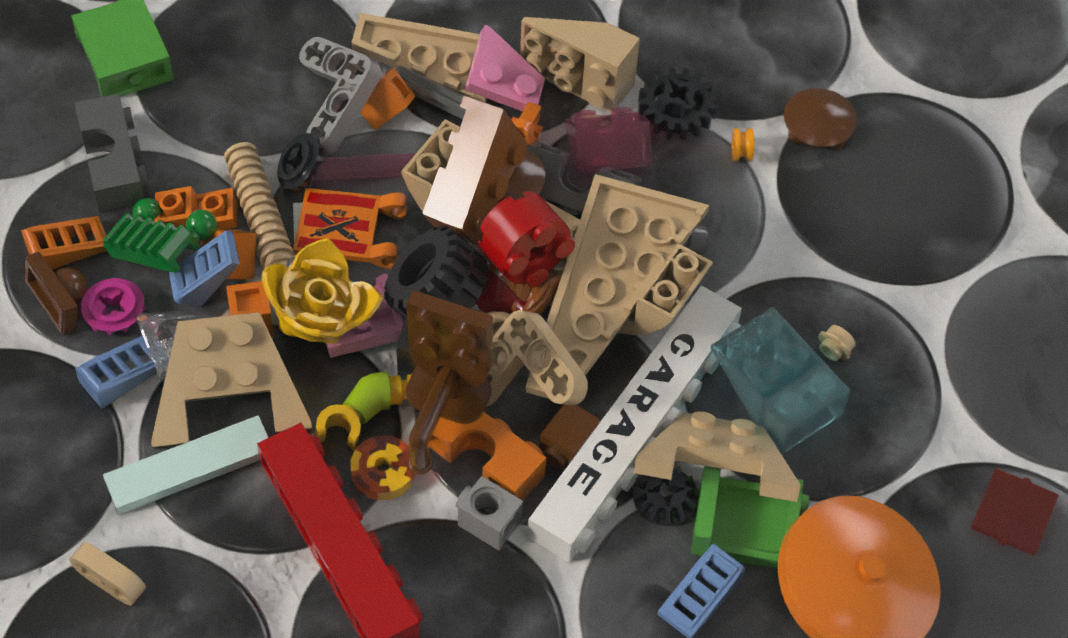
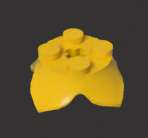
[262,237,384,344]

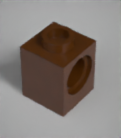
[539,405,602,470]

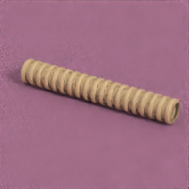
[224,142,297,337]

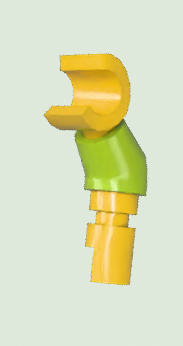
[315,371,412,450]

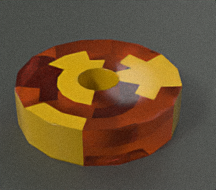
[350,435,416,501]

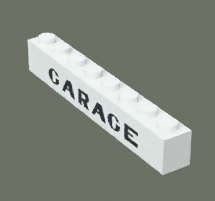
[527,286,743,563]

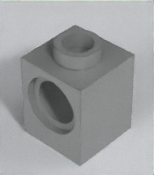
[456,476,523,550]

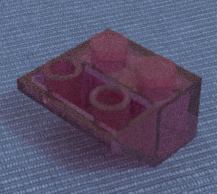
[565,107,653,173]

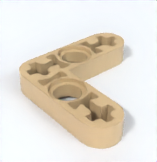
[486,310,588,407]

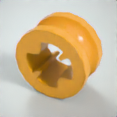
[731,128,754,161]

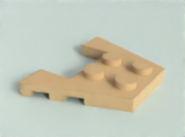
[151,312,312,448]
[634,412,800,502]

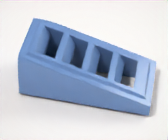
[169,230,240,307]
[75,335,168,409]
[657,544,745,638]

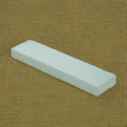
[103,416,268,515]

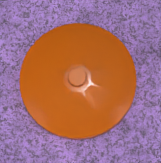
[778,496,940,638]

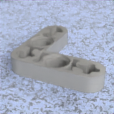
[299,37,382,156]

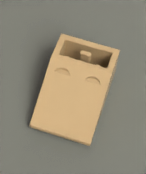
[520,17,640,114]

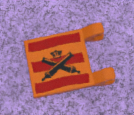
[293,188,407,269]

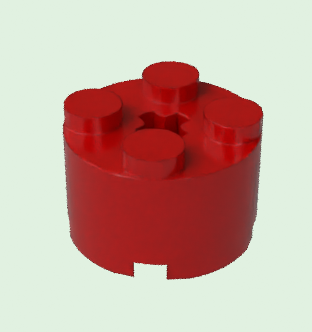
[478,191,575,288]

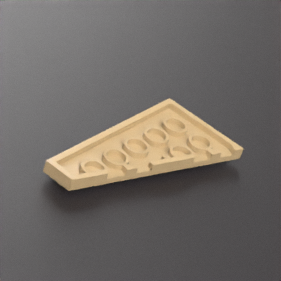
[526,174,709,399]

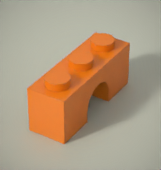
[428,412,546,501]

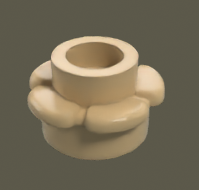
[818,325,856,361]

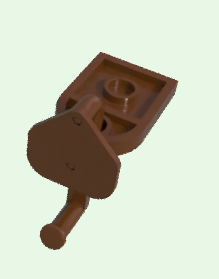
[406,290,493,475]

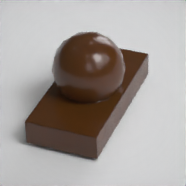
[25,251,88,335]

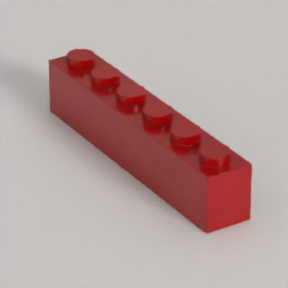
[257,422,423,638]

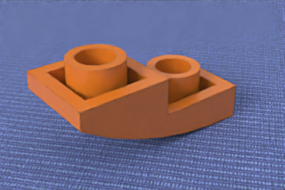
[154,186,238,229]

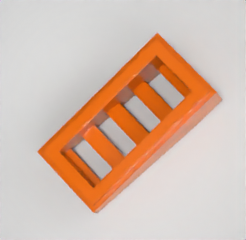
[21,216,107,269]

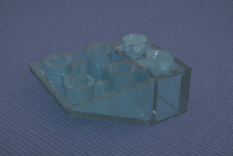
[711,307,850,455]

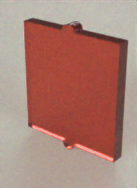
[970,468,1059,556]

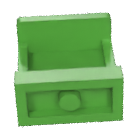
[72,0,174,97]
[691,466,809,569]

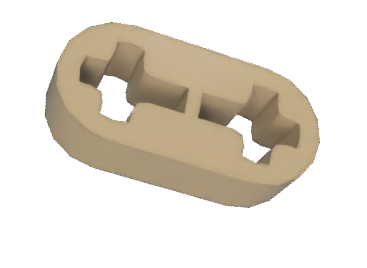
[69,542,146,605]

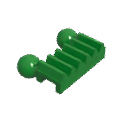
[103,198,217,273]

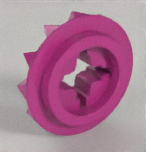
[81,278,145,336]

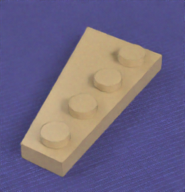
[351,13,488,103]

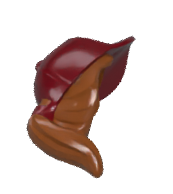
[475,264,562,315]

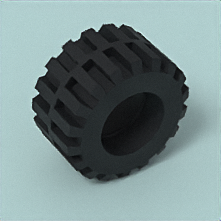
[384,226,489,317]

